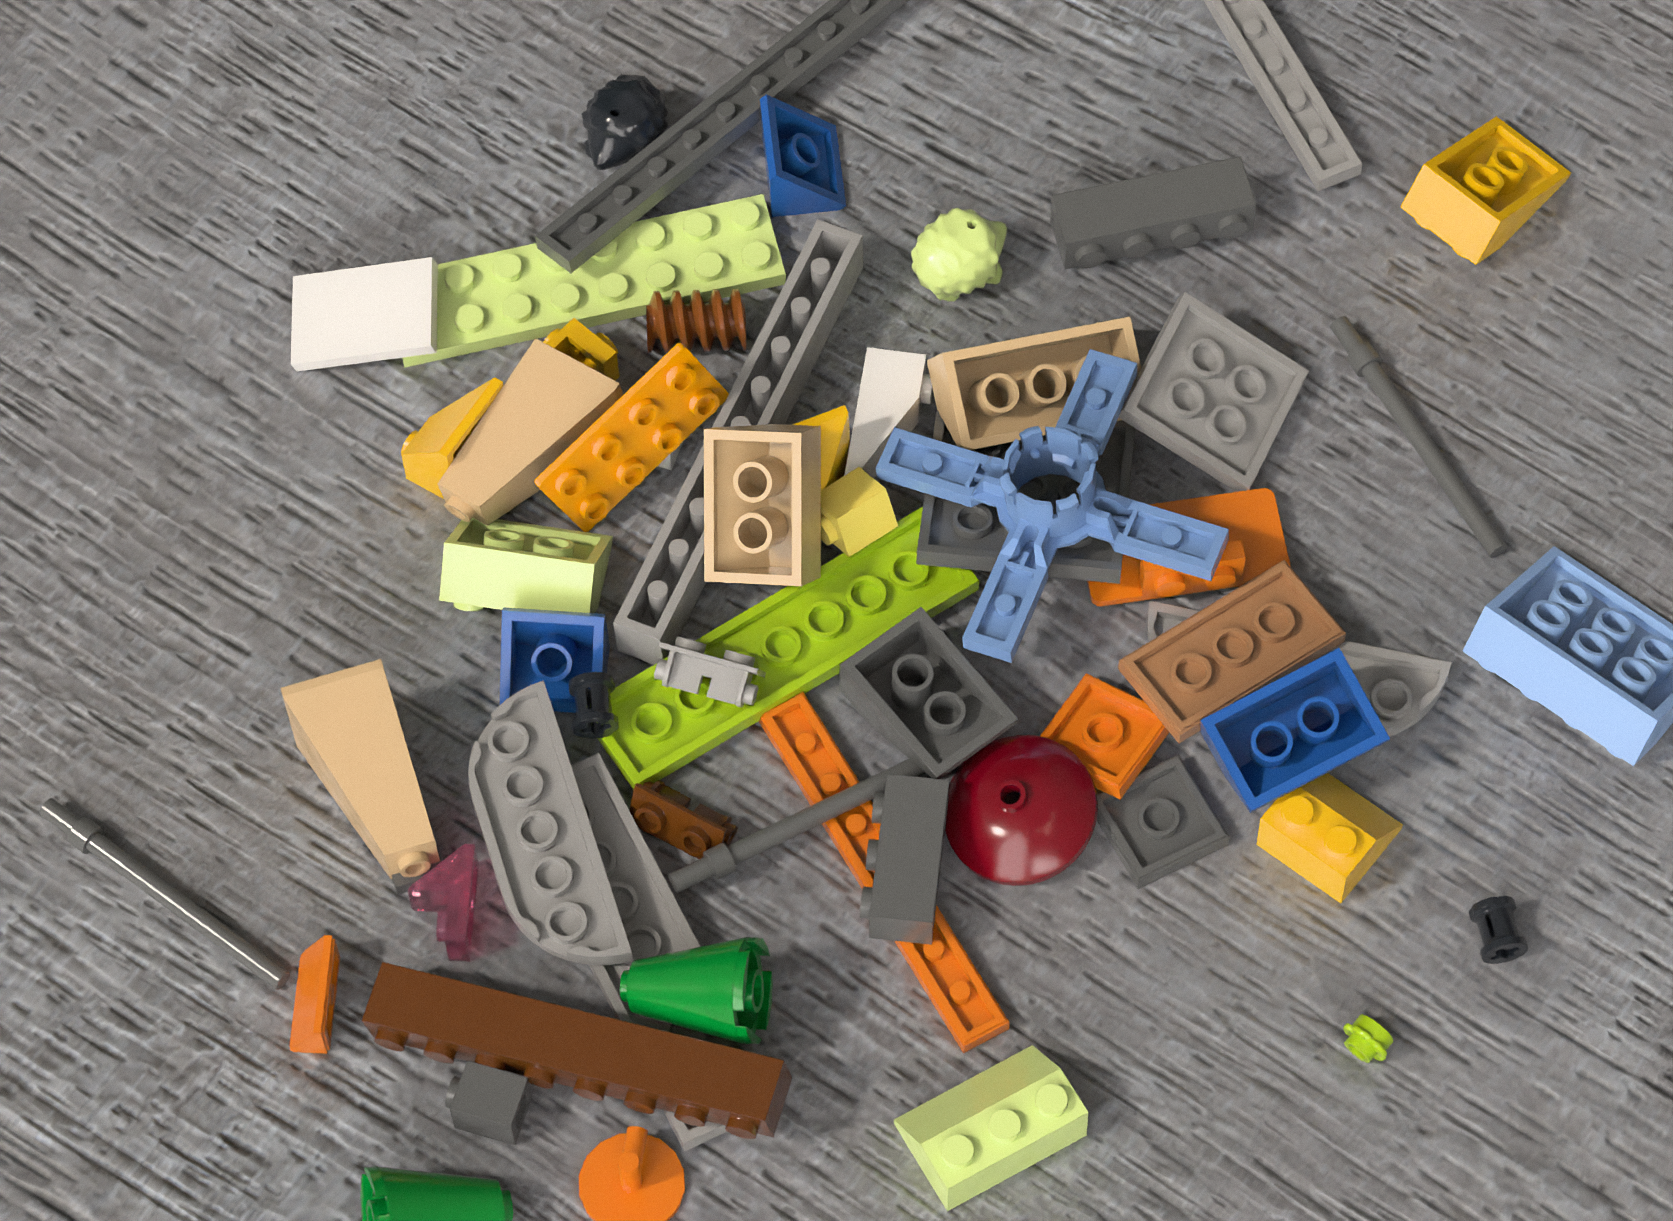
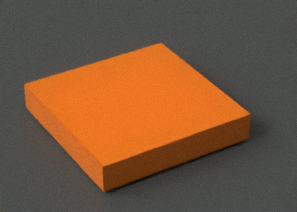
[1040,673,1169,800]

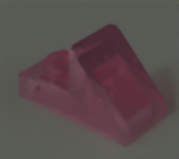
[408,844,479,962]

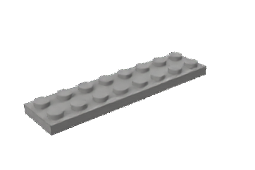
[571,753,757,1152]

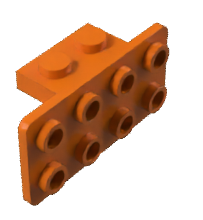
[1087,488,1291,607]

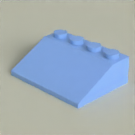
[1463,546,1673,766]

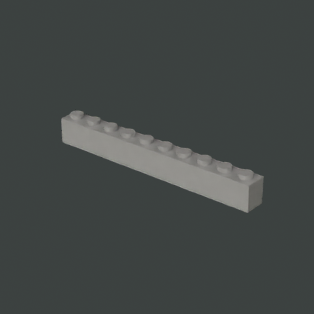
[613,219,864,664]

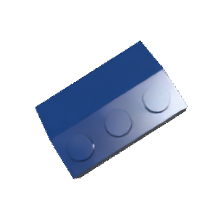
[1200,648,1390,813]

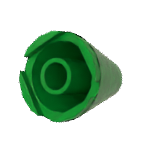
[620,937,773,1044]
[360,1166,513,1221]

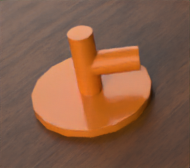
[579,1126,685,1221]

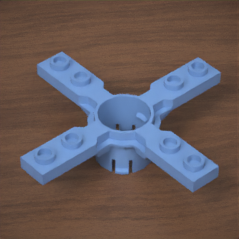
[876,349,1229,663]

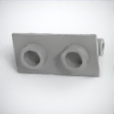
[654,636,766,708]

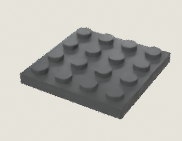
[916,410,1136,584]

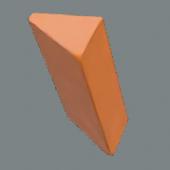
[289,935,341,1054]

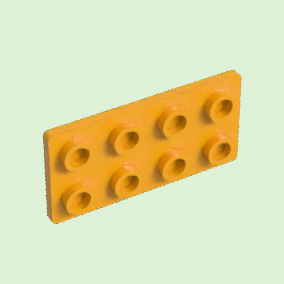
[534,343,729,532]

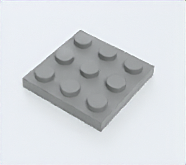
[1118,292,1309,492]

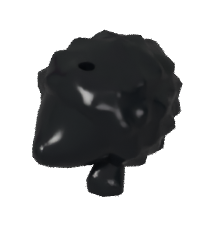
[581,74,668,170]

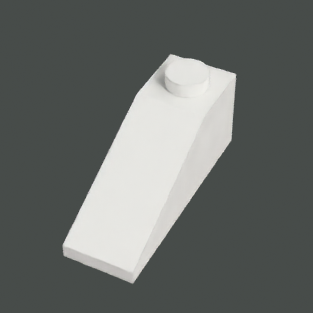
[844,347,933,478]

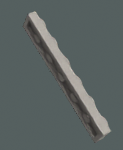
[1203,0,1362,191]

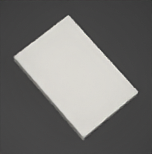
[291,257,438,372]

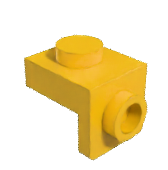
[543,318,620,381]

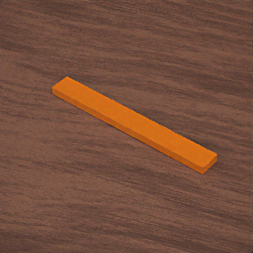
[759,692,1010,1054]

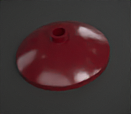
[945,735,1098,886]

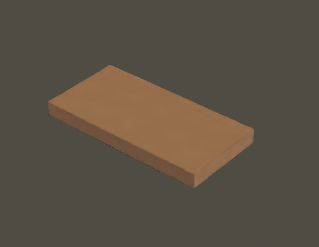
[1118,560,1346,744]

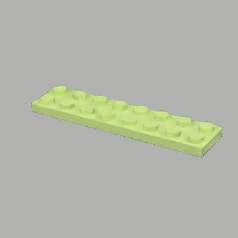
[402,194,786,368]

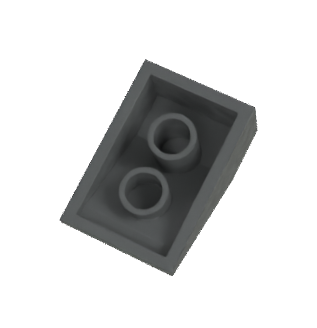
[839,607,1018,779]

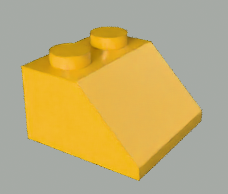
[1256,773,1403,903]

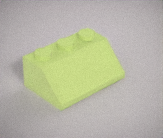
[439,518,613,613]
[894,1045,1089,1211]

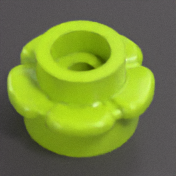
[1343,1014,1393,1063]

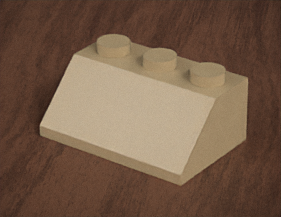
[704,424,821,586]

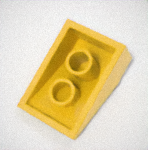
[1400,116,1571,265]

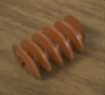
[646,289,746,353]

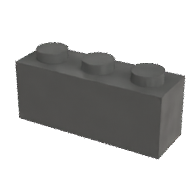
[860,774,949,945]

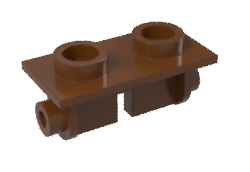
[629,780,738,859]

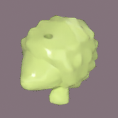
[911,208,1007,302]

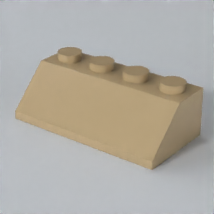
[927,317,1141,450]

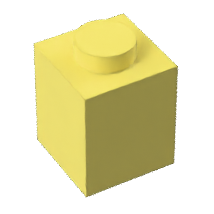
[821,467,898,557]

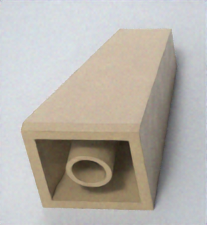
[437,338,623,526]
[280,659,440,879]

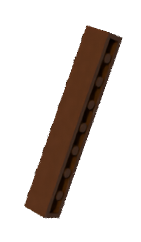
[362,962,792,1139]

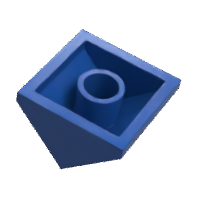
[760,94,846,217]
[499,607,610,713]

